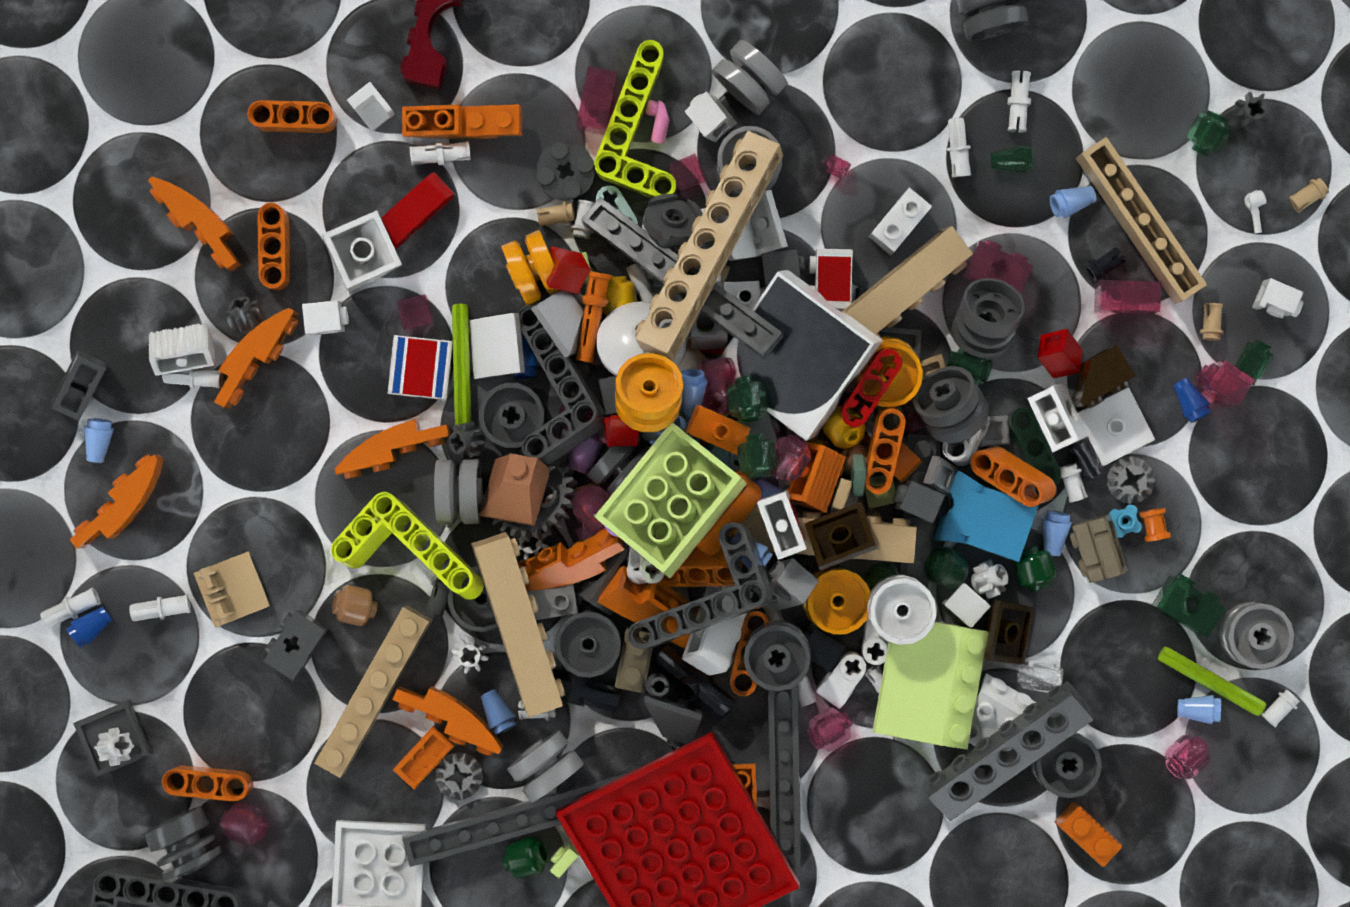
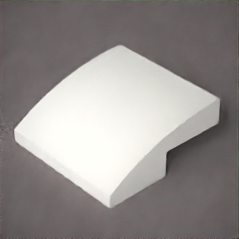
[468,313,525,379]

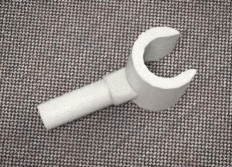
[1244,190,1266,233]

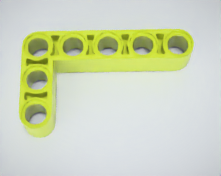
[594,40,676,199]
[331,492,484,600]

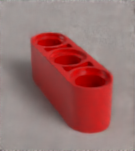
[381,172,455,250]

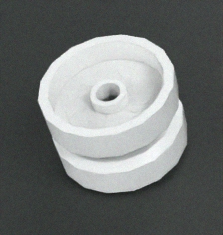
[867,574,937,645]

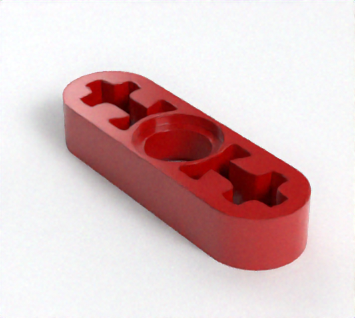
[841,347,902,427]

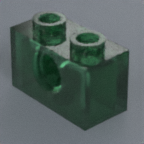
[1151,574,1226,638]

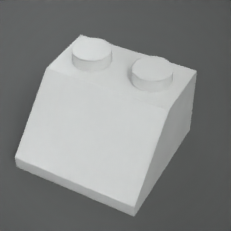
[322,210,402,293]

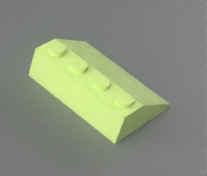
[594,423,747,578]
[872,621,988,749]

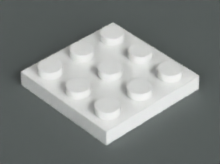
[331,820,426,907]

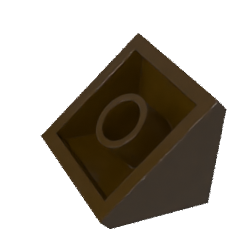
[805,502,878,571]
[984,599,1036,665]

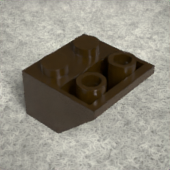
[1071,345,1136,410]

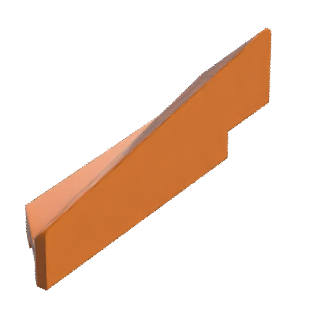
[598,566,734,658]

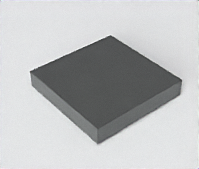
[73,700,153,778]

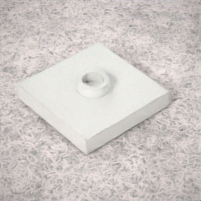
[1077,387,1155,467]

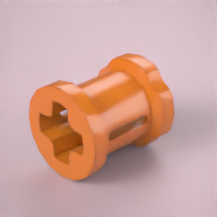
[1139,508,1171,542]

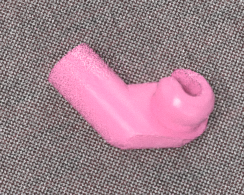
[645,100,670,144]

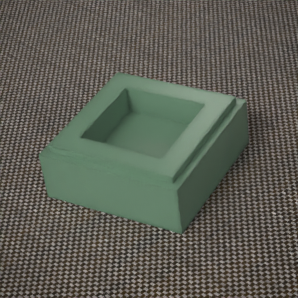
[850,454,866,496]

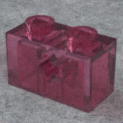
[576,66,618,135]
[961,239,1033,294]
[1094,280,1161,314]
[1196,360,1255,407]

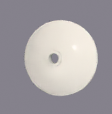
[597,302,687,377]

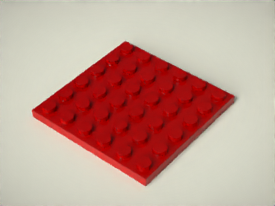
[555,732,800,907]

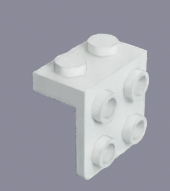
[715,190,788,261]
[969,673,1036,752]

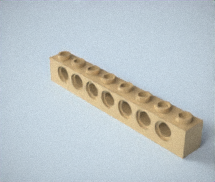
[635,131,783,362]

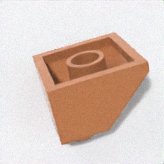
[479,454,551,526]

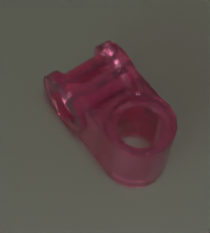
[697,358,738,415]

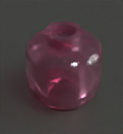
[767,435,812,481]
[572,485,611,530]
[807,707,852,752]
[1165,735,1210,779]
[221,803,268,845]

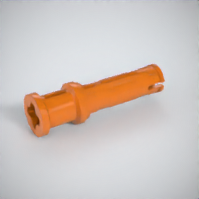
[575,271,613,363]

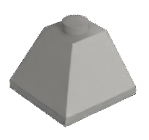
[531,290,585,358]

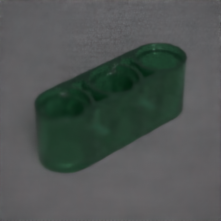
[1008,407,1061,485]

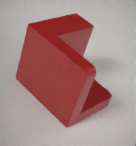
[546,246,591,294]
[1037,329,1083,378]
[603,415,639,447]

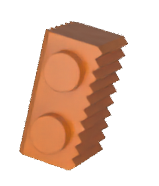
[787,442,846,513]
[1054,802,1122,867]

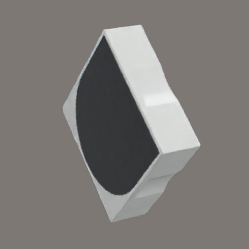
[712,270,883,441]

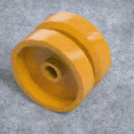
[501,230,561,306]
[857,336,923,407]
[615,353,683,432]
[801,567,870,634]

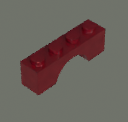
[400,0,463,91]

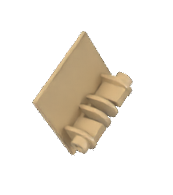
[193,551,270,628]

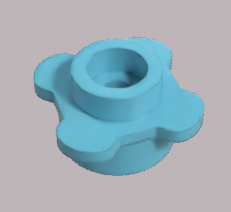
[1109,505,1142,538]

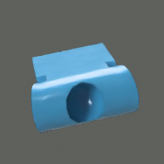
[933,470,1039,562]

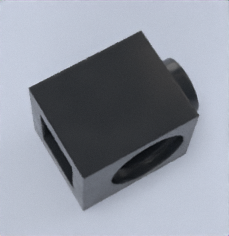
[804,627,846,672]

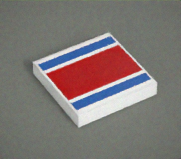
[388,335,453,400]

